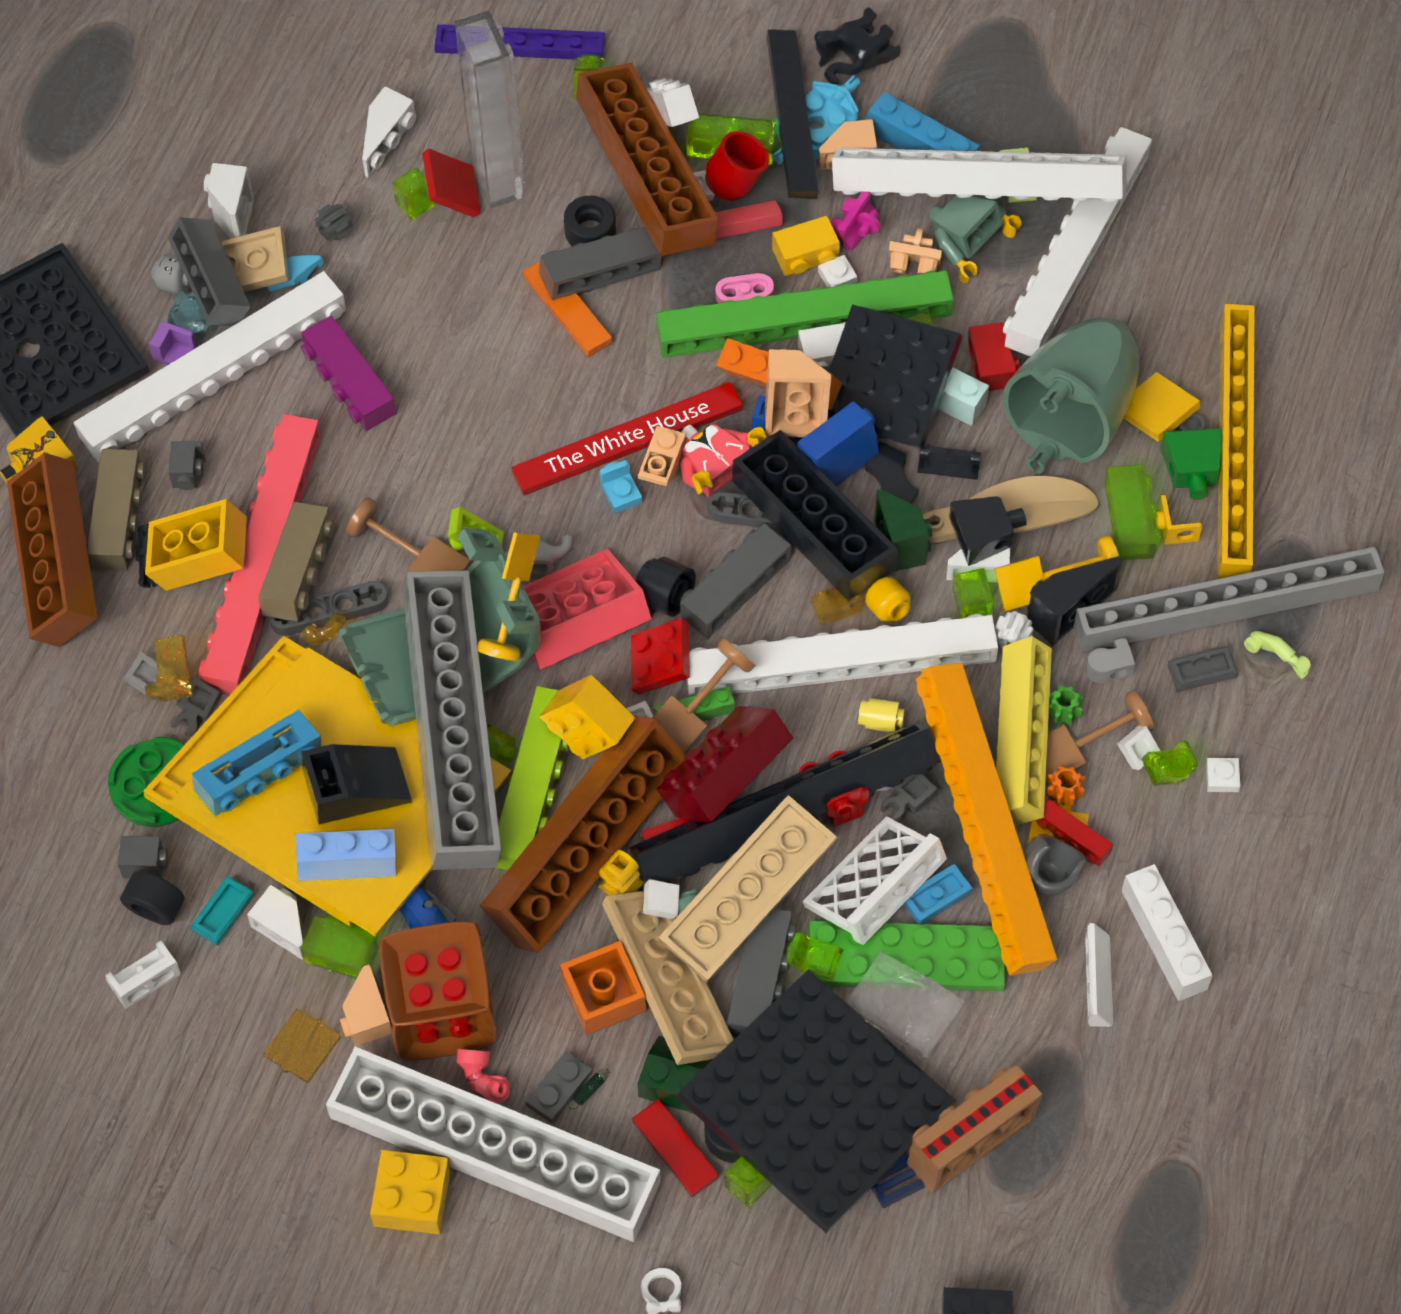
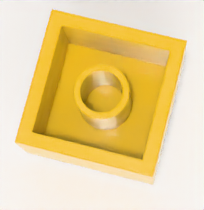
[539,675,635,759]
[370,1150,451,1235]

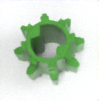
[1049,685,1084,725]

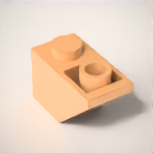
[819,119,877,170]
[638,426,686,486]

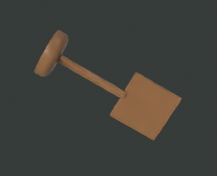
[346,497,471,572]
[652,637,756,753]
[1045,690,1154,786]

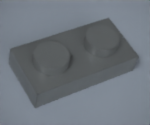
[526,1051,592,1124]

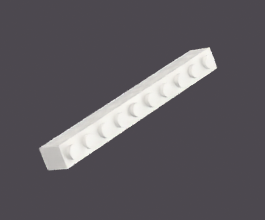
[1003,127,1152,356]
[832,148,1127,202]
[74,271,346,462]
[686,614,998,697]

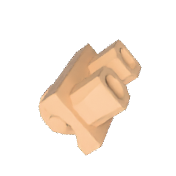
[889,228,942,275]

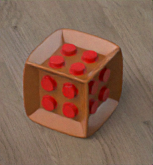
[379,921,497,1061]

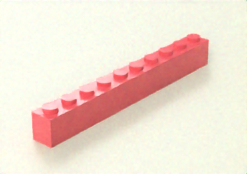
[199,414,321,695]

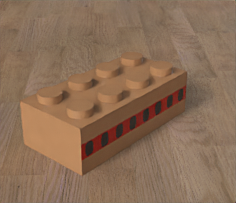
[907,1064,1043,1194]

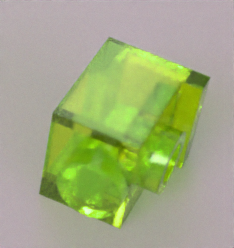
[393,167,436,220]

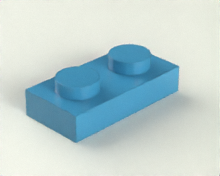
[903,864,973,924]

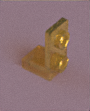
[145,635,192,702]

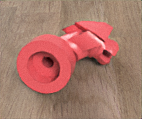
[456,1049,510,1104]

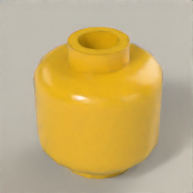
[865,577,911,623]

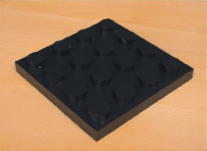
[827,304,963,449]

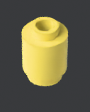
[858,698,905,733]

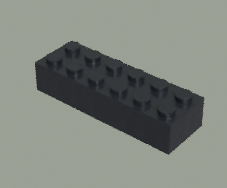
[732,430,898,601]

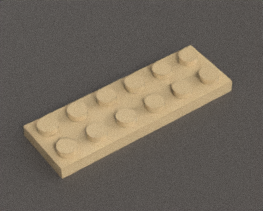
[658,795,837,983]
[602,891,734,1065]

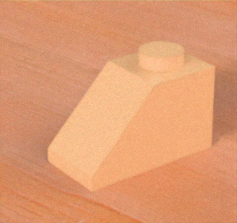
[339,964,392,1047]

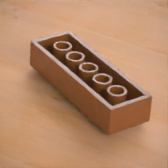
[7,452,98,647]

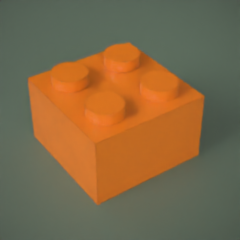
[560,941,646,1035]

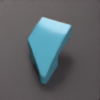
[266,255,324,292]

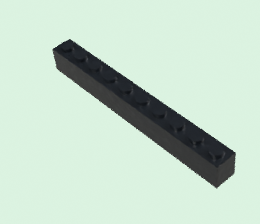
[629,721,940,884]

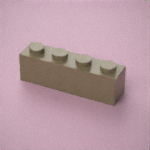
[87,449,146,570]
[258,502,335,621]

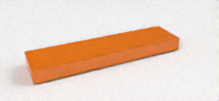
[522,261,612,357]

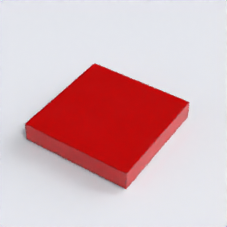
[422,148,481,218]

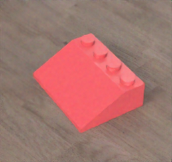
[523,548,651,670]

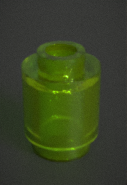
[487,724,517,765]

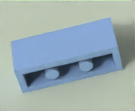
[296,829,396,881]

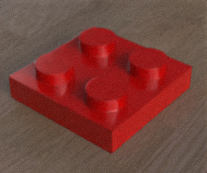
[631,618,690,695]

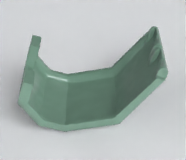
[338,528,542,726]

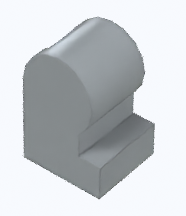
[1086,637,1136,683]

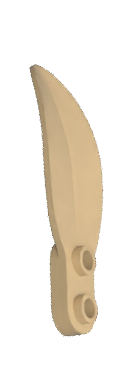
[923,476,1098,543]

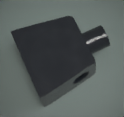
[949,496,1027,566]

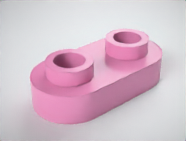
[715,273,774,303]

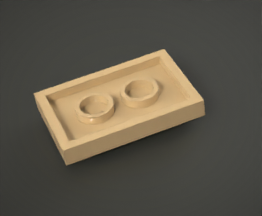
[220,226,289,292]

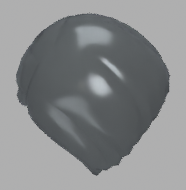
[1024,834,1086,896]

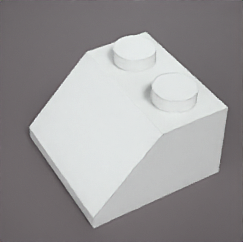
[204,163,254,239]

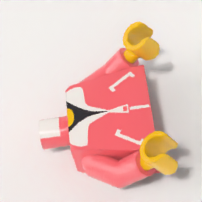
[680,425,768,498]

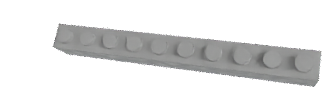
[1074,547,1385,653]

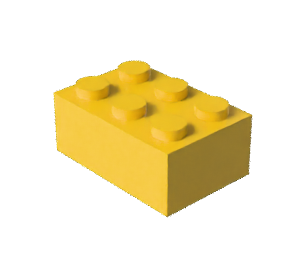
[145,499,247,591]

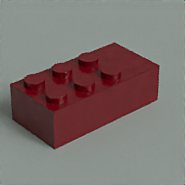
[656,706,793,822]

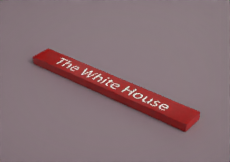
[511,381,743,496]

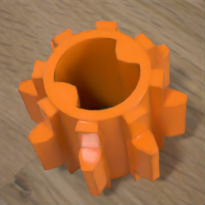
[1047,766,1085,806]

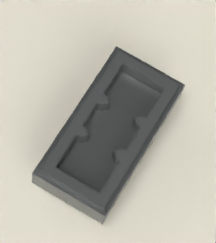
[1167,646,1238,692]

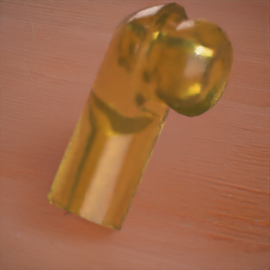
[302,612,346,646]

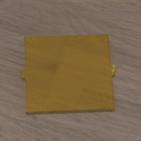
[263,1009,341,1083]

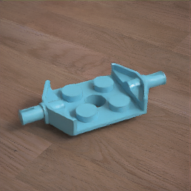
[772,76,861,164]

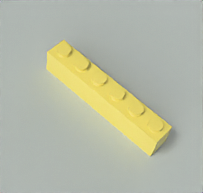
[996,636,1052,826]

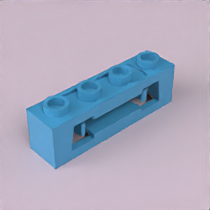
[192,710,321,817]

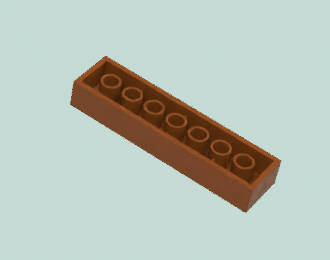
[576,62,719,256]
[479,715,685,953]

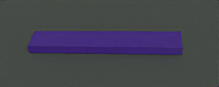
[435,24,605,61]

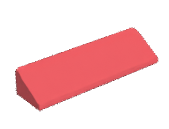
[715,200,783,239]

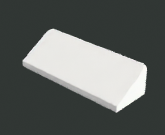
[1085,923,1113,1027]

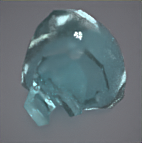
[167,291,210,334]

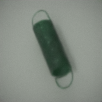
[568,1069,610,1109]

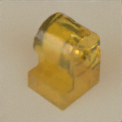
[810,588,862,625]

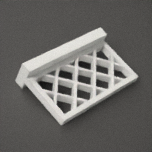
[802,816,947,945]

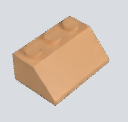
[765,349,831,437]

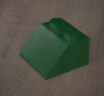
[874,489,932,572]
[637,1036,713,1114]

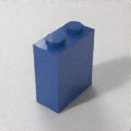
[797,401,879,486]

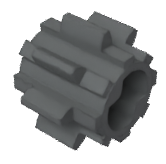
[314,204,353,241]

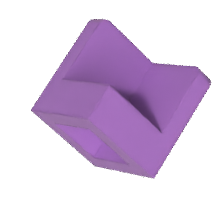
[149,321,198,365]

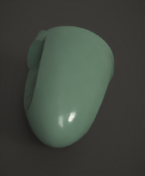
[1003,318,1140,474]

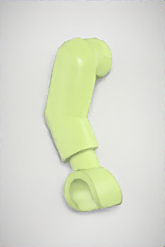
[1244,631,1311,679]

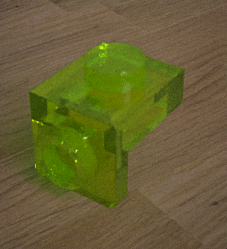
[1141,740,1199,786]

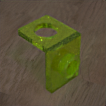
[573,55,605,100]

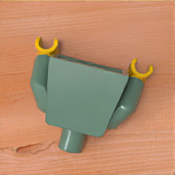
[929,195,1022,284]

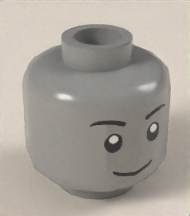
[152,254,191,295]

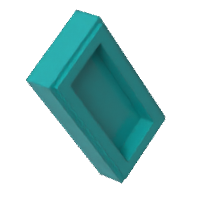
[190,876,255,946]

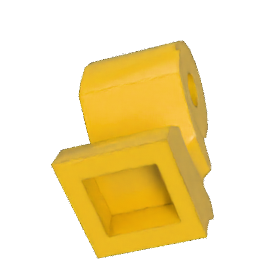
[598,850,644,895]

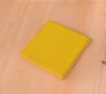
[1124,372,1201,442]

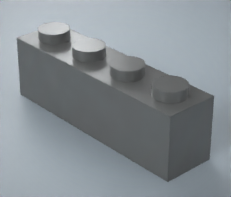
[168,217,250,326]
[539,227,662,300]
[680,524,791,639]
[727,908,797,1037]

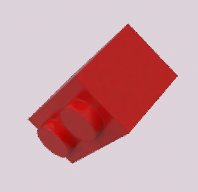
[967,322,1020,391]

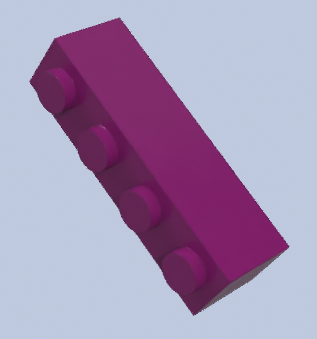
[301,315,396,431]

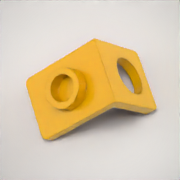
[1155,495,1202,545]

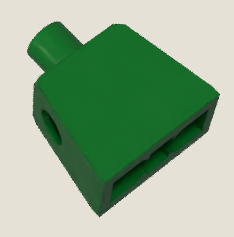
[1160,429,1222,500]

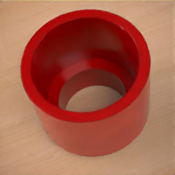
[705,131,769,201]

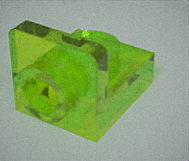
[786,932,843,980]

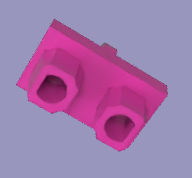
[831,191,881,250]

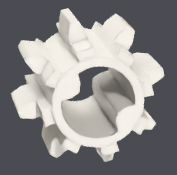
[995,611,1034,649]

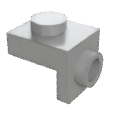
[122,652,176,700]

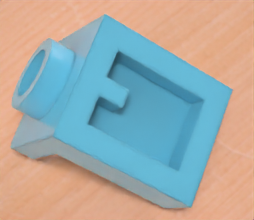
[599,460,642,514]

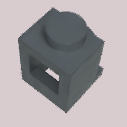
[168,441,205,490]

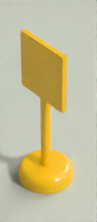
[476,532,541,661]
[994,535,1121,612]

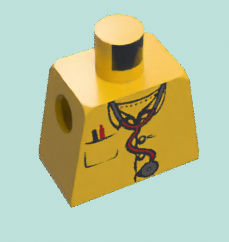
[0,416,78,483]

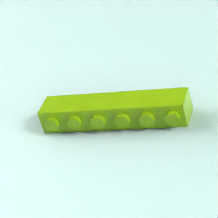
[496,686,569,870]

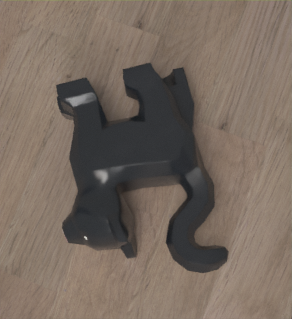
[814,7,901,85]

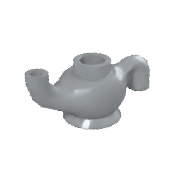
[505,535,573,577]

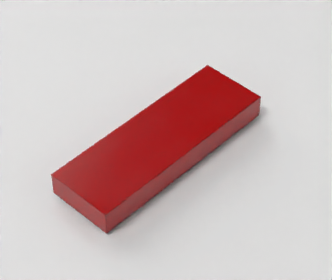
[632,1099,719,1198]

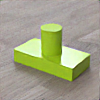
[448,506,504,551]

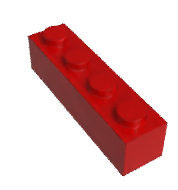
[1035,799,1113,867]

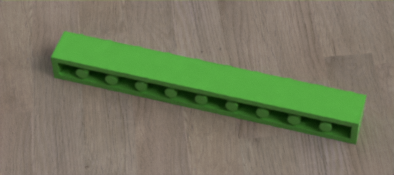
[656,271,954,358]

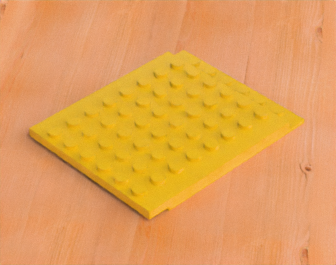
[143,636,512,937]

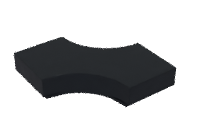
[865,442,918,504]

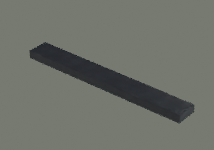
[766,29,819,199]

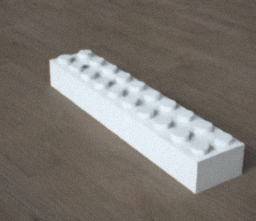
[326,1047,661,1242]

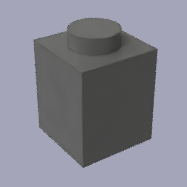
[118,836,168,878]

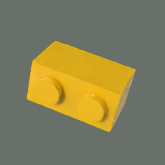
[772,216,840,276]

